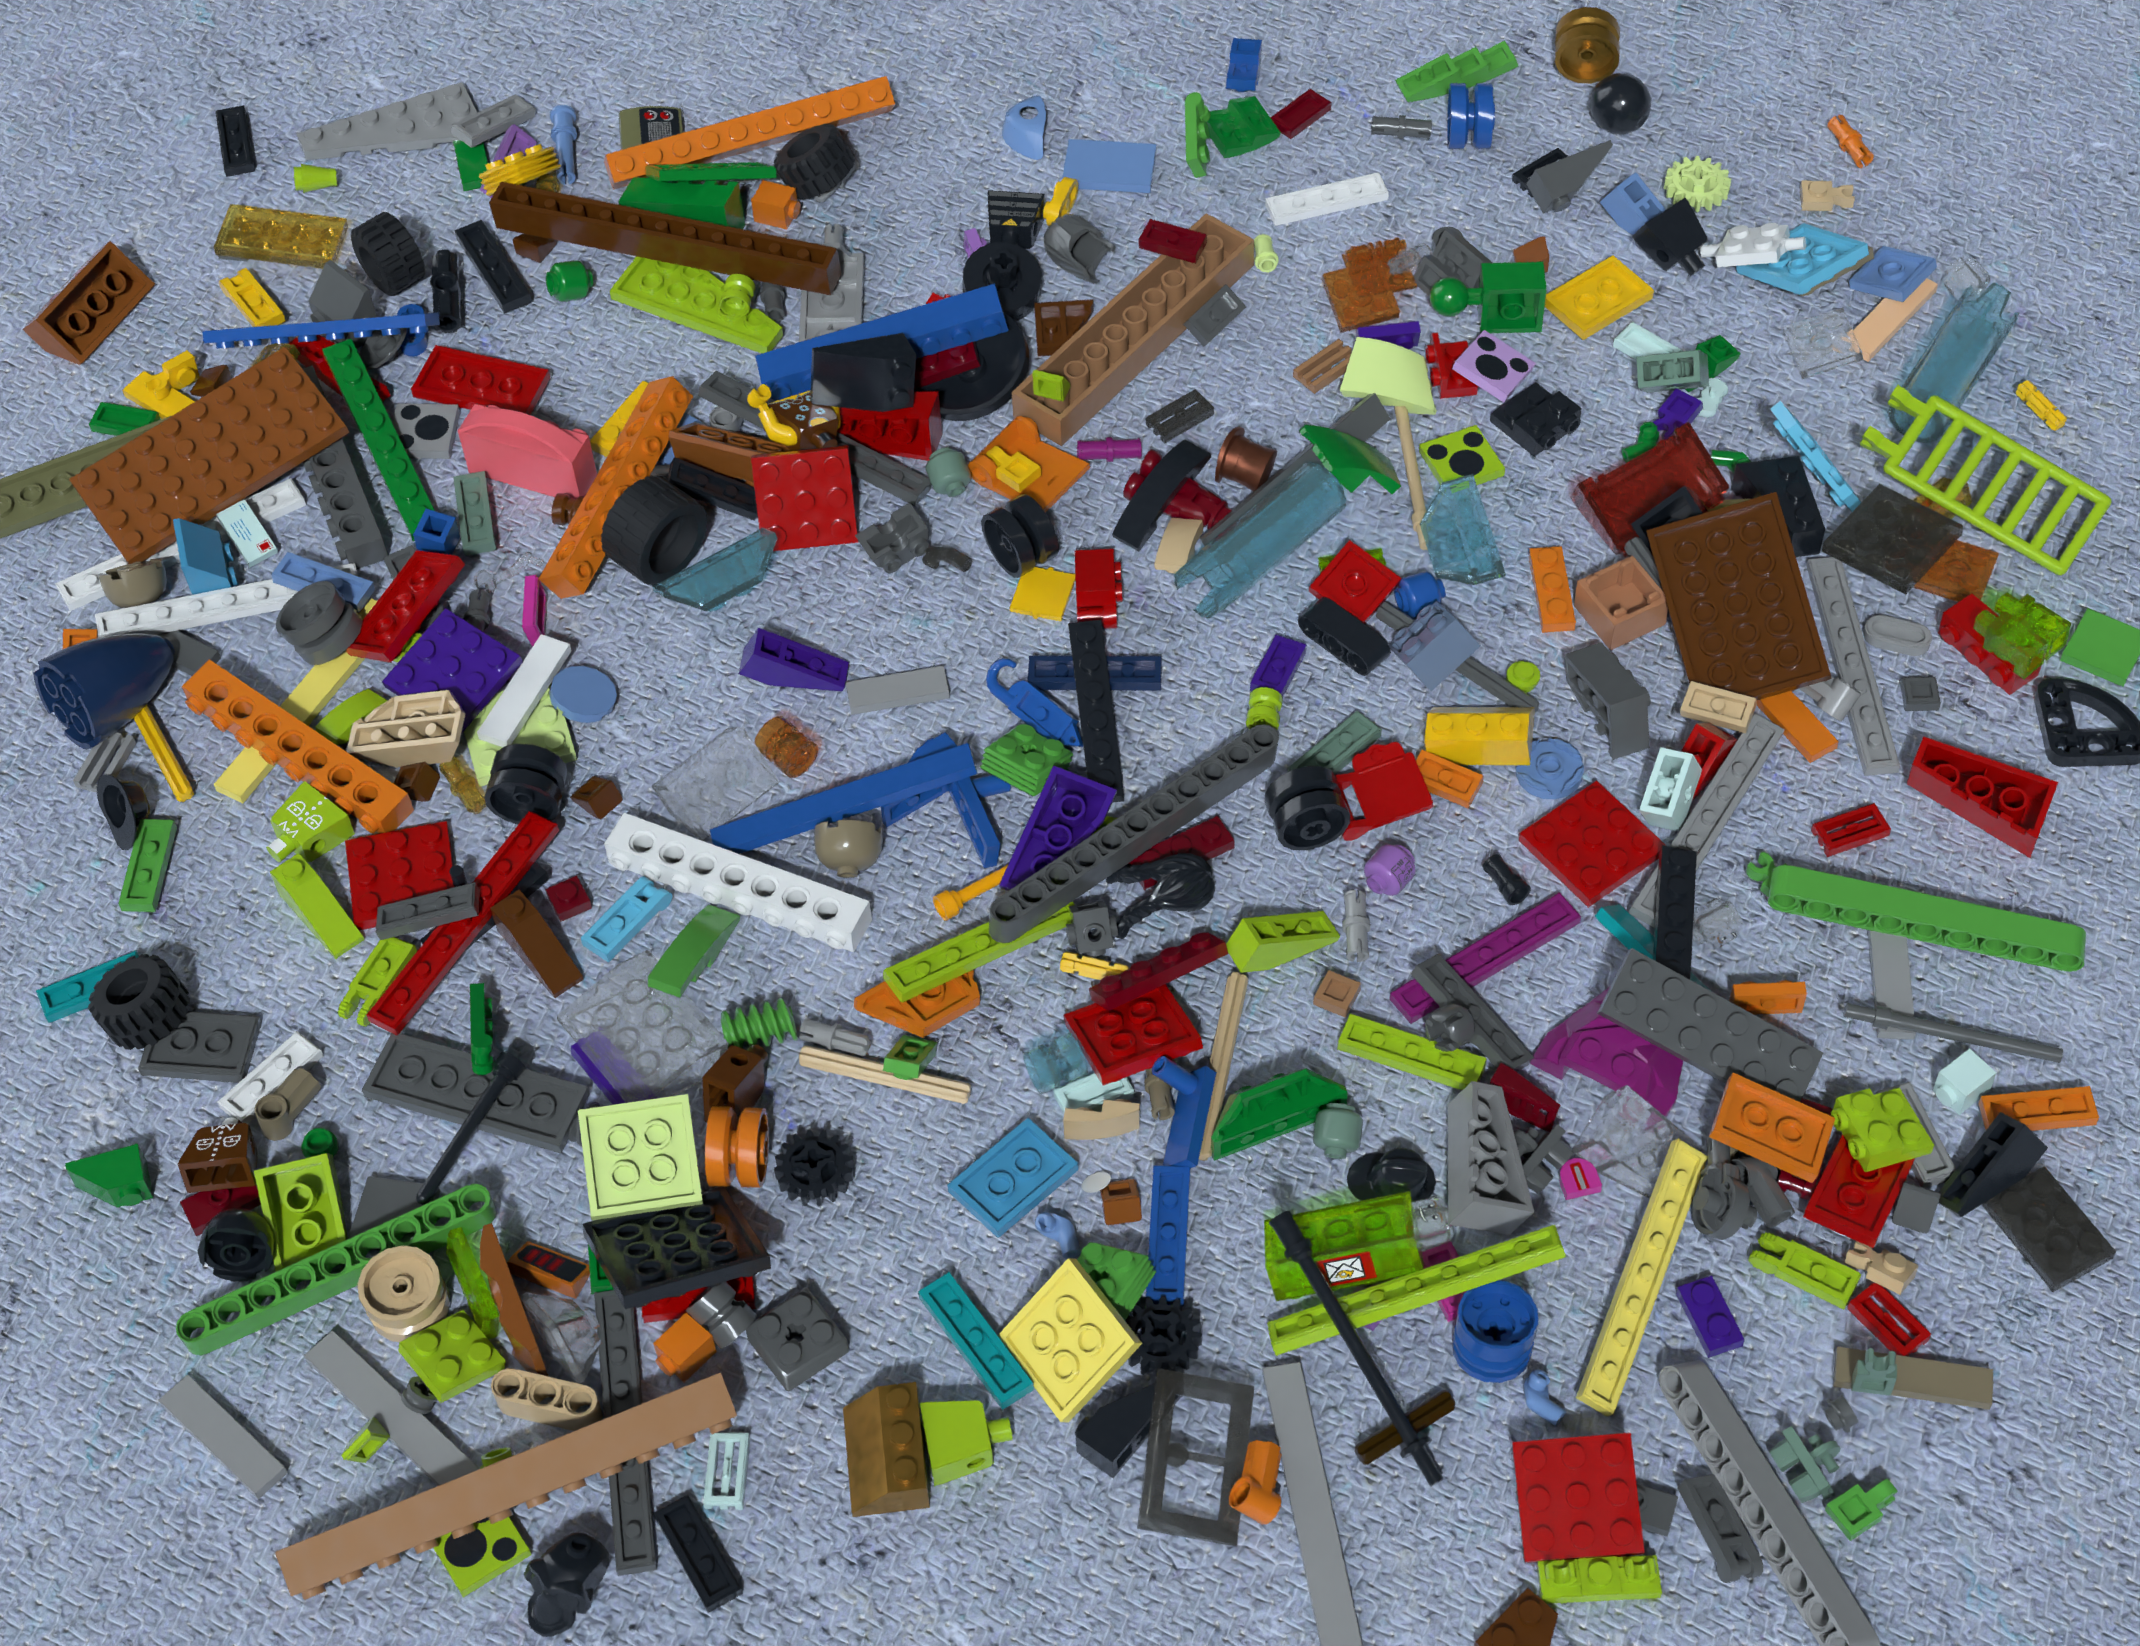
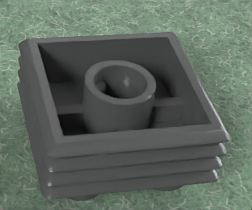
[746,1288,849,1391]

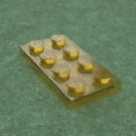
[214,204,348,269]

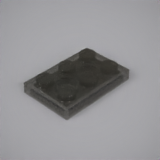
[1982,1166,2116,1292]

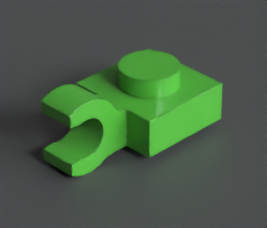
[1825,1478,1898,1541]

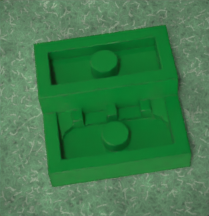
[1206,96,1281,158]

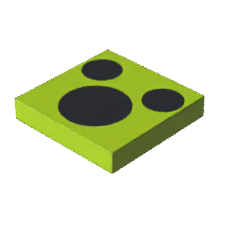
[1419,425,1505,496]
[433,1517,532,1598]

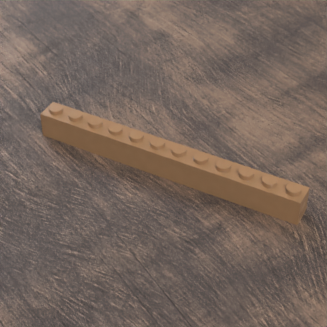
[275,1372,737,1600]

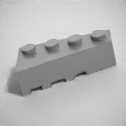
[1448,1081,1534,1235]

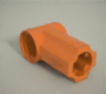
[1229,1440,1281,1525]

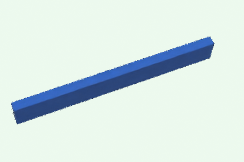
[710,743,978,854]

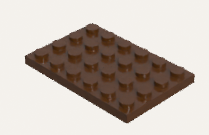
[1646,492,1832,700]

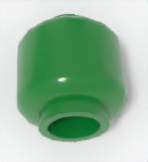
[546,260,593,302]

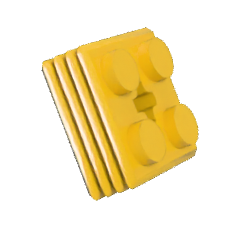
[478,144,561,196]

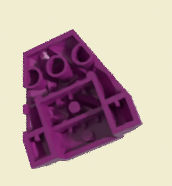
[1530,987,1683,1129]

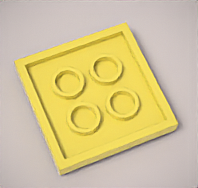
[997,1258,1142,1423]

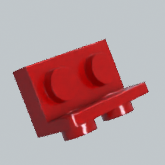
[1425,332,1478,399]

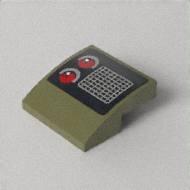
[618,106,683,150]

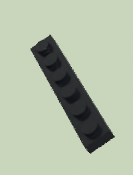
[1068,620,1124,803]
[1653,845,1697,980]

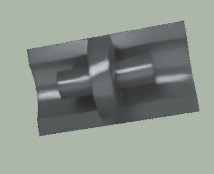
[1514,1124,1574,1194]

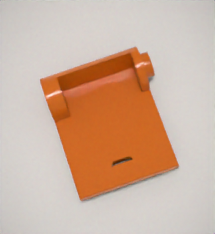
[968,416,1090,513]

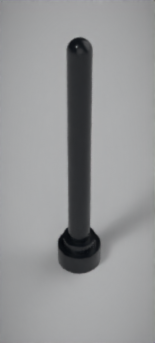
[416,1052,525,1205]

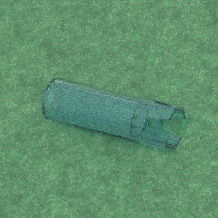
[1888,282,2020,443]
[1174,462,1346,619]

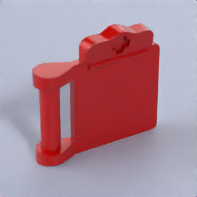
[1335,742,1433,841]

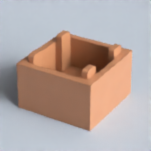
[1574,555,1668,651]

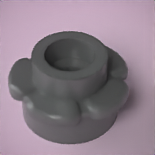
[1823,1395,1858,1433]

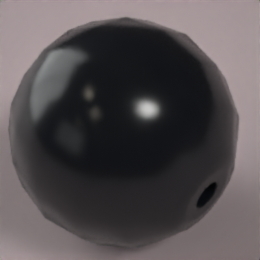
[1590,73,1652,135]

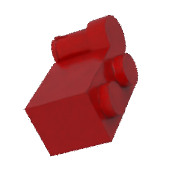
[1074,549,1123,629]

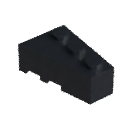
[1731,456,1825,557]

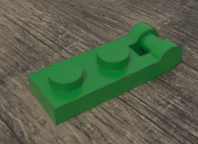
[470,983,494,1075]

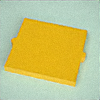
[1009,567,1076,622]

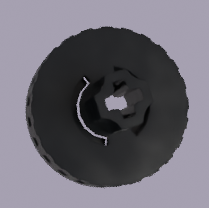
[962,242,1042,321]

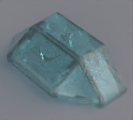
[1420,474,1506,585]
[652,528,777,612]

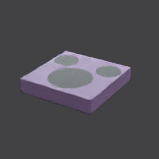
[1452,330,1536,402]

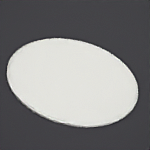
[1081,1172,1111,1193]

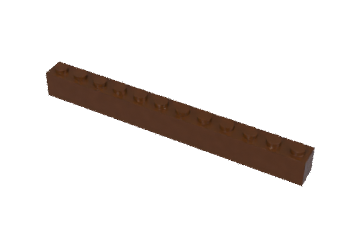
[489,182,841,296]

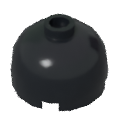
[197,1208,275,1282]

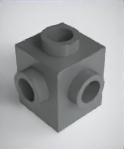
[1066,900,1118,957]

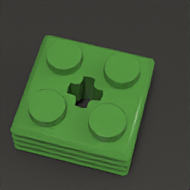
[980,724,1073,797]
[1077,1242,1156,1320]

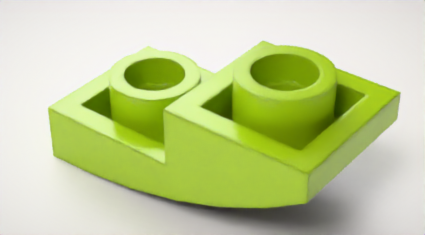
[315,688,388,745]

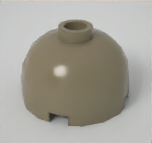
[98,558,167,608]
[814,820,883,878]

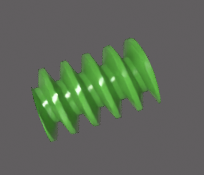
[720,998,798,1049]

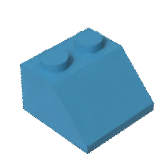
[173,518,239,595]

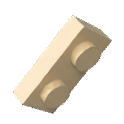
[1680,681,1757,733]

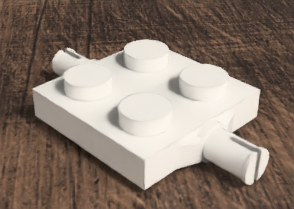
[1700,223,1806,267]

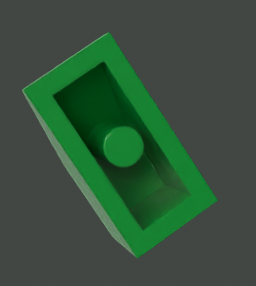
[65,1144,153,1208]

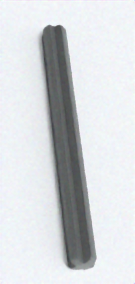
[1376,602,1540,713]

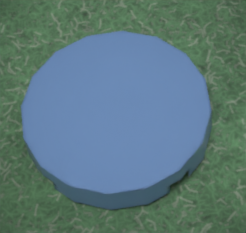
[549,666,617,723]
[1516,738,1584,800]

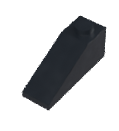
[1938,1112,2048,1217]
[1075,1373,1184,1478]

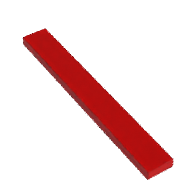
[367,811,559,1036]

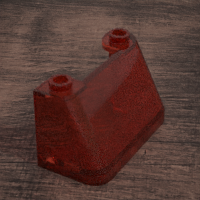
[1571,422,1730,557]

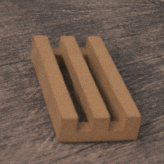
[1293,339,1352,394]

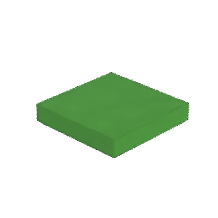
[2060,608,2140,687]

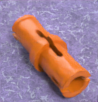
[1827,114,1874,168]

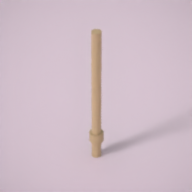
[1394,406,1433,550]

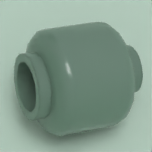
[925,447,972,497]
[1313,1103,1363,1159]

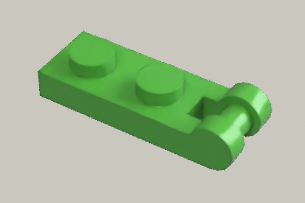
[1185,92,1211,178]

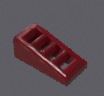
[1490,1063,1561,1133]

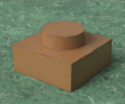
[1313,970,1361,1018]

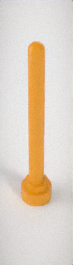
[933,864,1008,921]

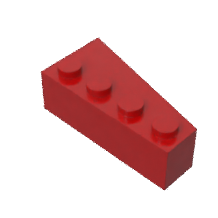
[837,391,942,461]

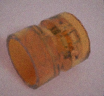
[754,716,818,778]

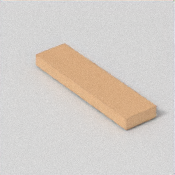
[1842,278,1938,362]

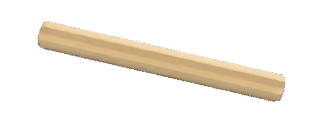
[799,1045,971,1104]

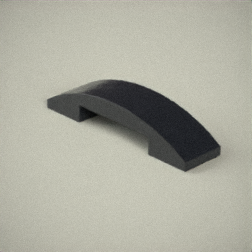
[1112,439,1211,552]

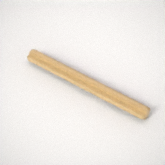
[1199,972,1248,1161]

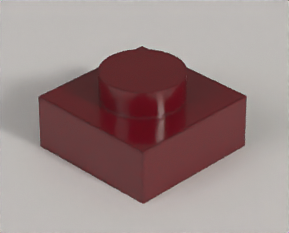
[545,876,592,922]

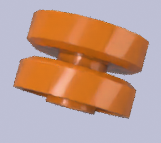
[705,1106,769,1188]

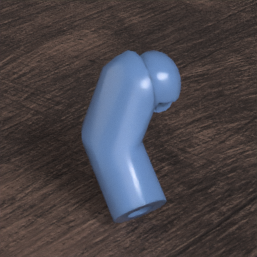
[1035,1212,1081,1259]

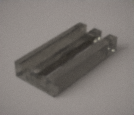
[1145,389,1214,444]

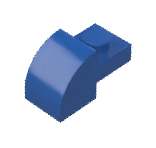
[1226,38,1262,92]

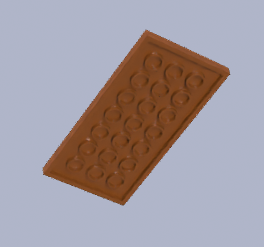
[69,347,350,564]

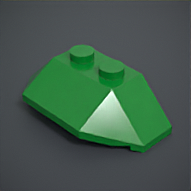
[1211,1068,1348,1161]

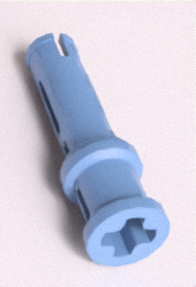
[550,105,577,185]

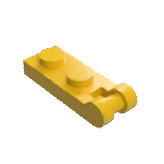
[218,268,286,327]

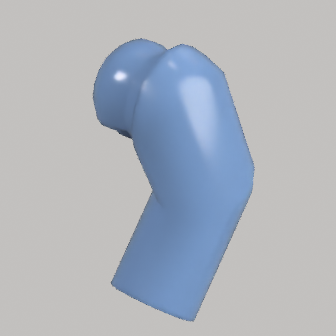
[1523,1370,1566,1427]

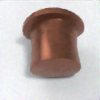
[1215,426,1277,492]

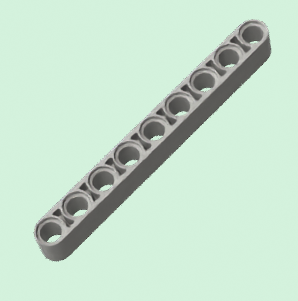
[1659,1360,1880,1646]

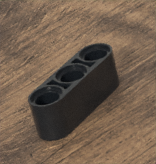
[1298,597,1391,676]

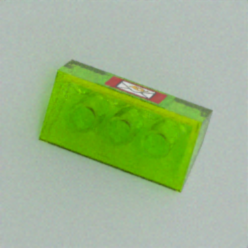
[1264,1191,1424,1301]

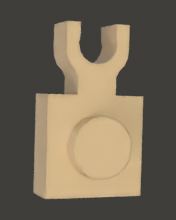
[1800,180,1855,211]
[1844,1241,1919,1295]

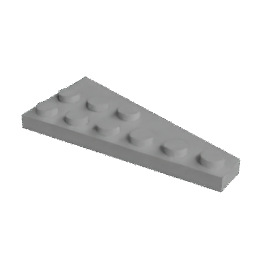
[296,82,490,160]

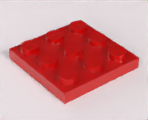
[751,446,858,552]
[1519,780,1667,908]
[345,821,454,930]
[1063,984,1203,1086]
[1512,1433,1645,1563]

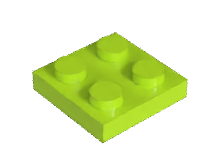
[399,1310,506,1403]

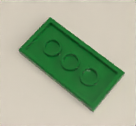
[645,162,776,181]

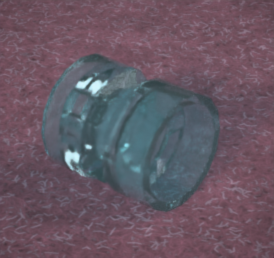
[1023,1033,1088,1094]

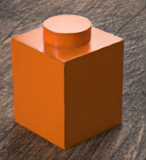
[751,180,800,230]
[653,1313,717,1383]

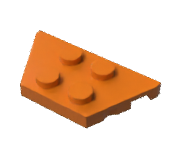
[854,970,980,1038]

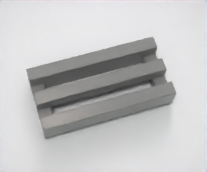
[73,732,136,793]

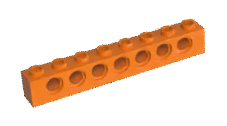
[539,376,694,599]
[182,659,414,834]

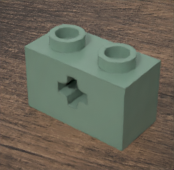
[1636,350,1709,393]

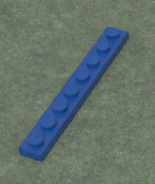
[202,312,440,349]

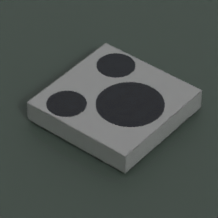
[392,403,460,459]

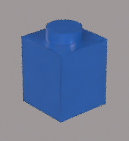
[413,509,460,555]

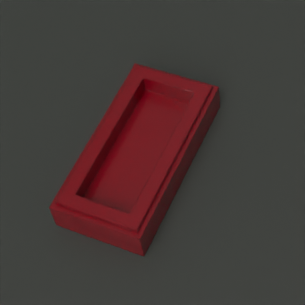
[1270,89,1331,139]

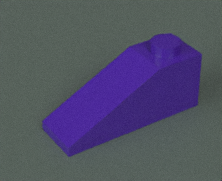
[739,627,849,691]

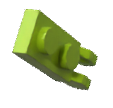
[337,937,417,1027]
[1748,1232,1862,1310]

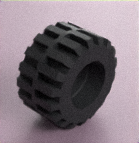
[773,124,855,200]
[350,211,425,296]
[88,954,190,1050]

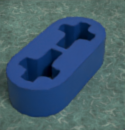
[397,304,428,356]

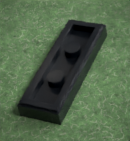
[215,105,255,177]
[667,457,758,521]
[653,1494,743,1613]

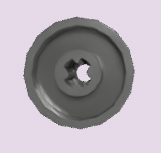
[275,581,363,665]

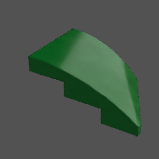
[1299,425,1401,495]

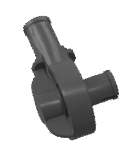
[1692,1137,1757,1240]

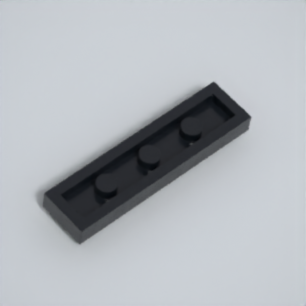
[454,219,532,313]

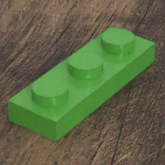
[118,819,177,912]

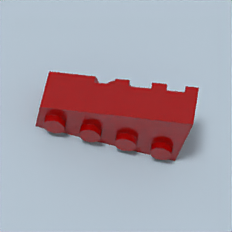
[1907,736,2058,858]

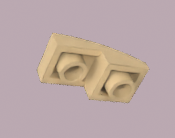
[1154,518,1203,574]
[1063,1099,1140,1140]

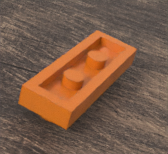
[1528,546,1576,633]
[1978,1086,2099,1131]

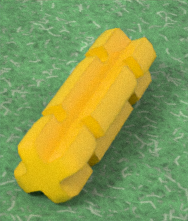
[2015,380,2067,431]
[1060,951,1129,980]

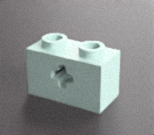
[1639,747,1702,832]

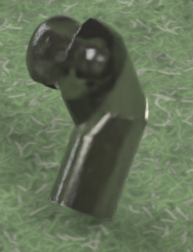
[922,546,972,572]

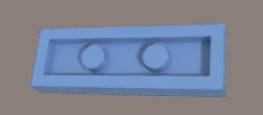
[271,552,375,613]

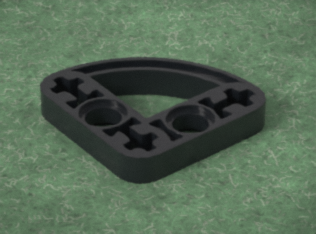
[2034,678,2140,767]

